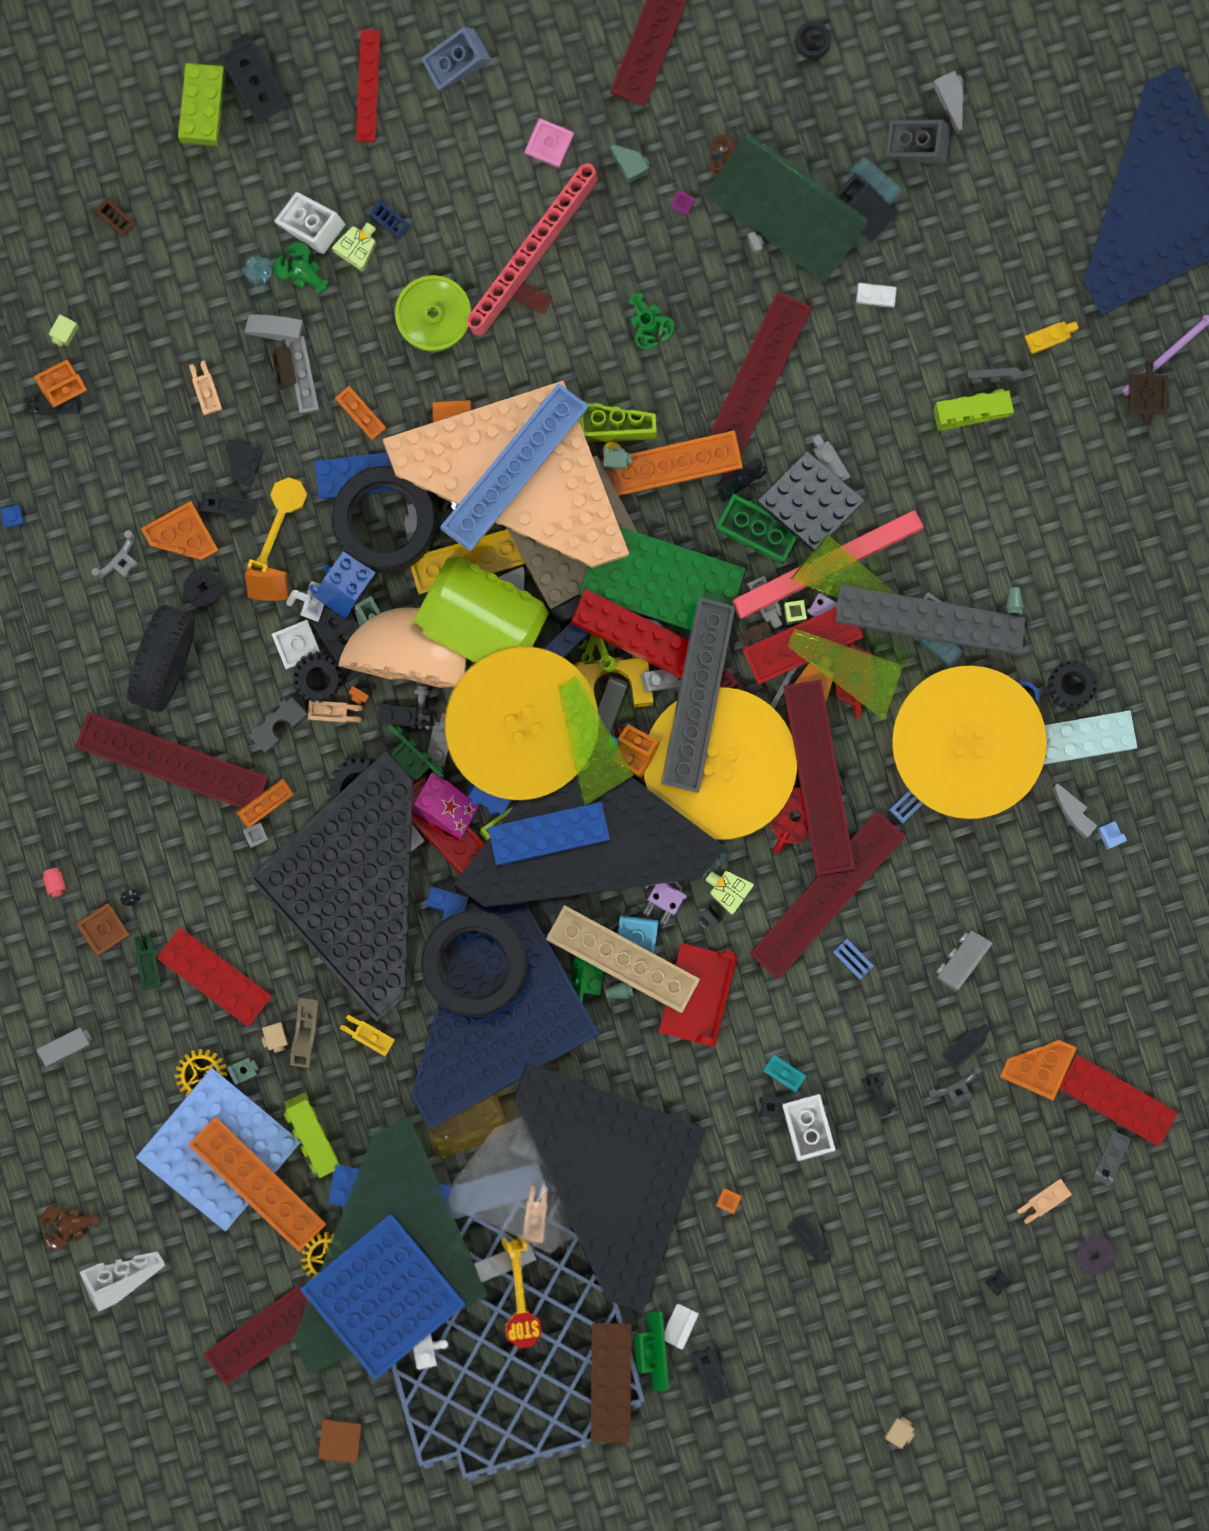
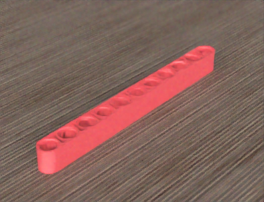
[467,163,598,335]
[732,510,924,619]

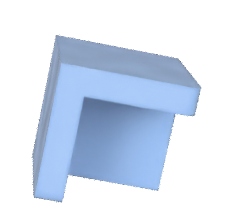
[1098,821,1127,850]

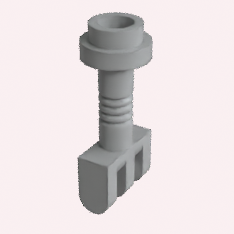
[411,686,431,729]

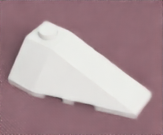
[79,1252,165,1312]

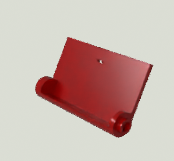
[658,943,738,1047]

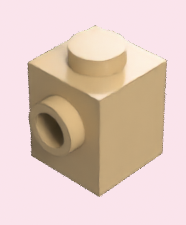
[261,1022,288,1053]
[884,1417,914,1449]

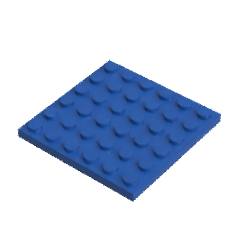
[300,1214,466,1380]

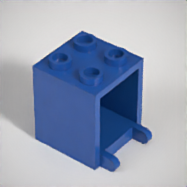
[309,551,375,618]

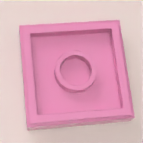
[525,118,574,168]

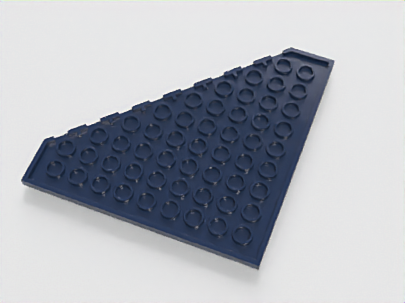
[1083,66,1209,316]
[411,897,600,1130]

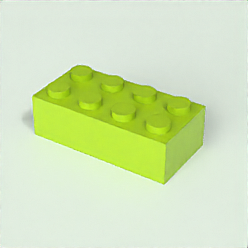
[178,63,225,146]

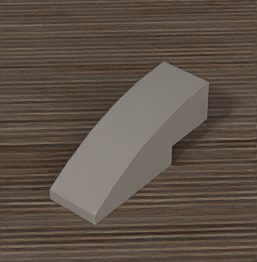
[245,315,304,343]
[1053,783,1097,839]

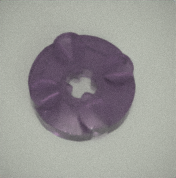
[1076,1236,1115,1275]

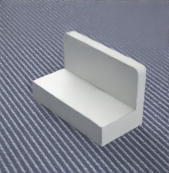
[664,1304,698,1350]

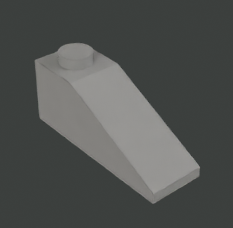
[933,71,964,135]
[475,1242,536,1282]

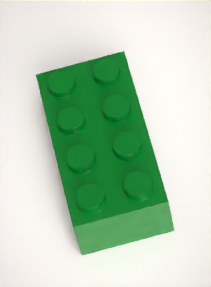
[715,494,797,565]

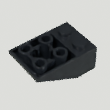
[830,172,897,242]

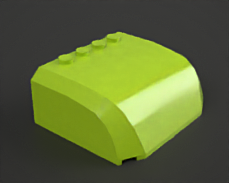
[412,557,549,663]

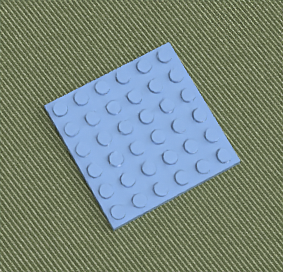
[136,1067,301,1232]

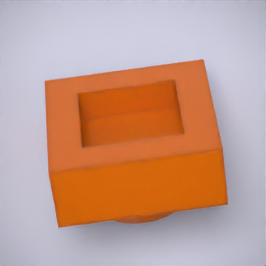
[349,686,370,705]
[716,1188,742,1214]

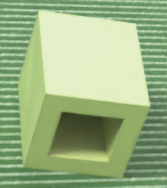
[49,314,79,347]
[784,600,807,625]

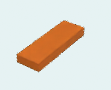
[335,386,387,441]
[236,779,294,828]

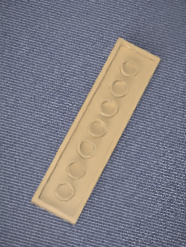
[545,905,700,1013]

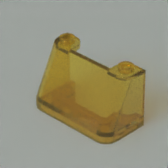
[422,1093,509,1158]

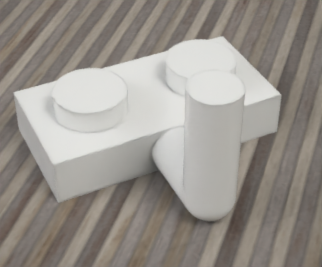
[286,581,324,622]
[413,1334,448,1370]

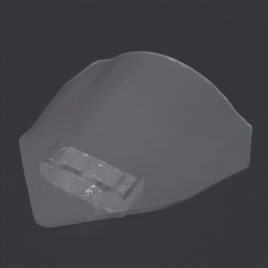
[450,1117,571,1253]

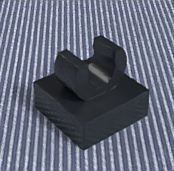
[698,905,723,929]

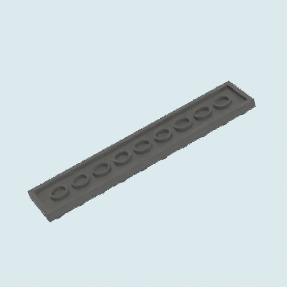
[835,584,1025,656]
[660,597,735,793]

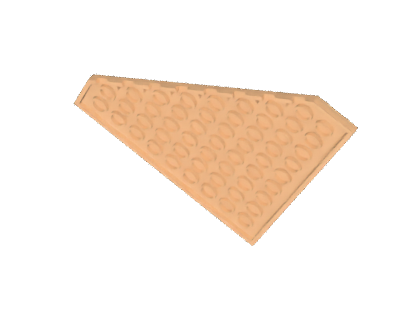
[383,381,629,568]

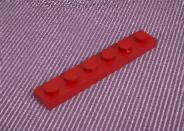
[356,30,380,143]

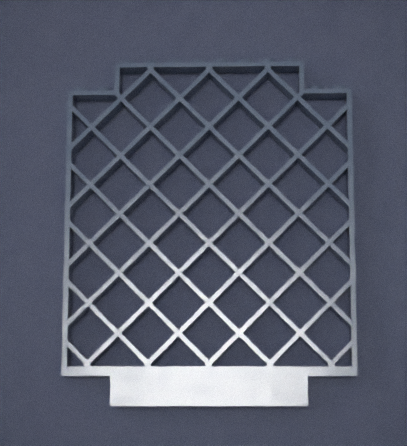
[357,1163,645,1481]

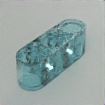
[849,156,903,206]
[914,637,964,668]

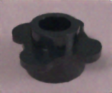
[120,890,140,906]

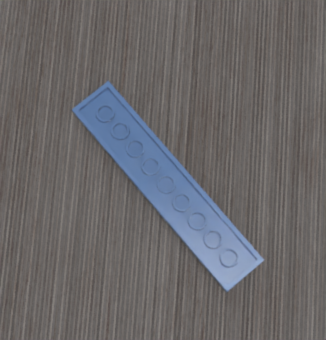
[440,383,589,552]

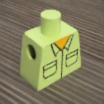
[332,223,376,272]
[705,871,754,915]

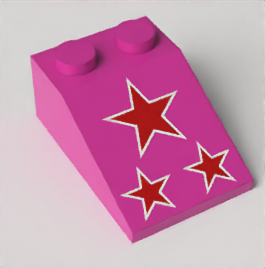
[412,773,479,839]

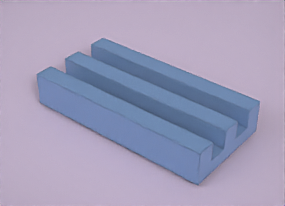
[889,790,923,824]
[833,939,874,980]

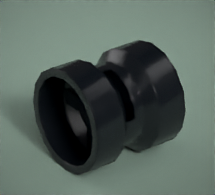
[985,1269,1012,1297]

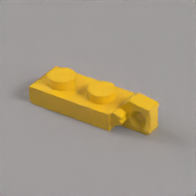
[1025,321,1079,354]

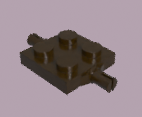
[1128,361,1168,426]

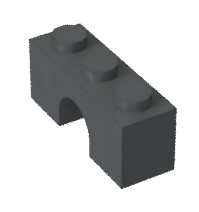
[250,697,308,755]

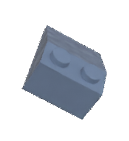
[421,27,491,90]

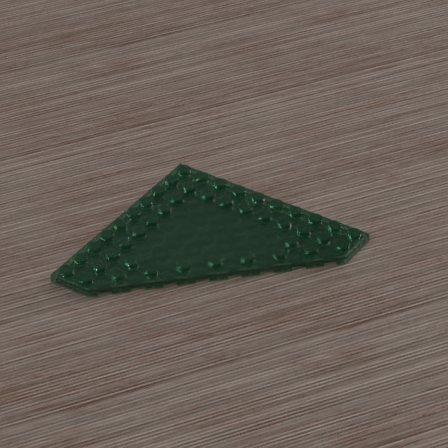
[293,1117,488,1375]

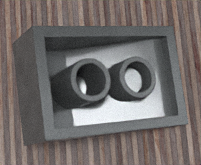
[885,120,951,164]

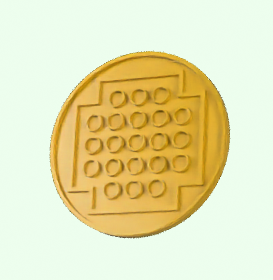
[444,646,598,800]
[892,666,1047,819]
[644,687,797,840]

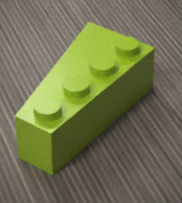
[933,389,1014,431]
[579,401,657,443]
[284,1092,340,1178]

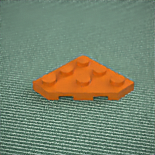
[141,501,219,561]
[1000,1040,1076,1101]

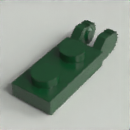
[134,934,162,990]

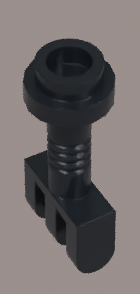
[861,1072,892,1117]

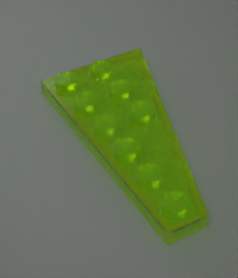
[790,535,895,598]
[788,628,903,720]
[559,677,634,805]

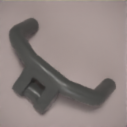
[929,1067,982,1107]

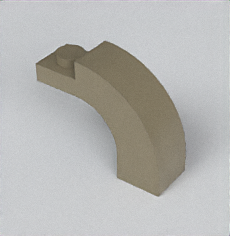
[290,998,319,1068]

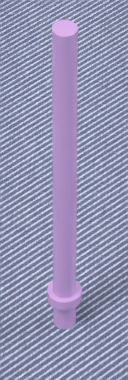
[1121,315,1209,396]

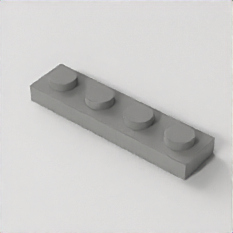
[285,336,319,414]

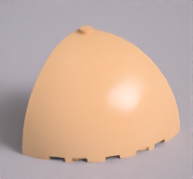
[338,608,466,688]

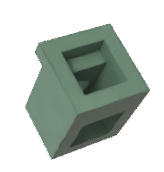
[603,447,632,470]
[227,1058,259,1085]

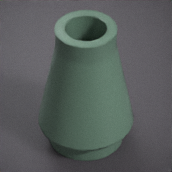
[1005,587,1025,616]
[605,981,635,999]

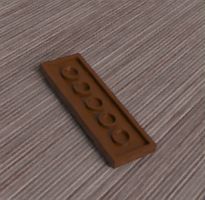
[591,1323,631,1443]

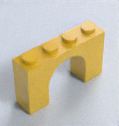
[575,656,653,708]

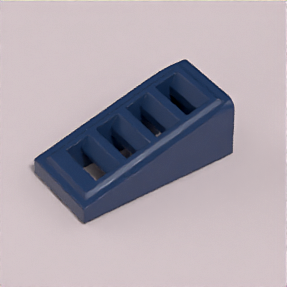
[368,200,410,240]

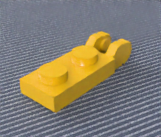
[340,1014,395,1057]

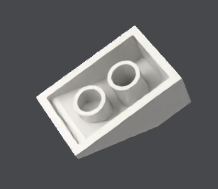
[274,192,346,254]
[782,1094,836,1162]

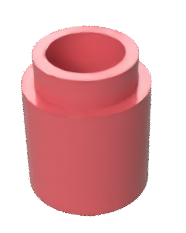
[43,868,66,898]

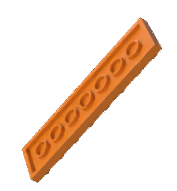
[600,430,743,496]
[188,1116,326,1252]

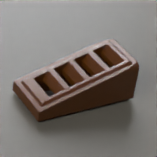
[93,198,135,237]

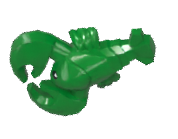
[274,242,328,294]
[629,293,675,350]

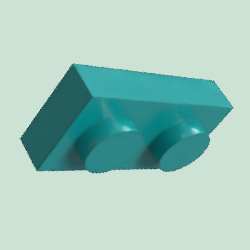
[763,1055,806,1092]

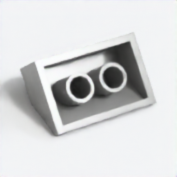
[936,931,993,992]

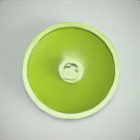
[395,275,471,352]

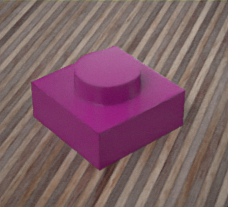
[670,190,695,216]

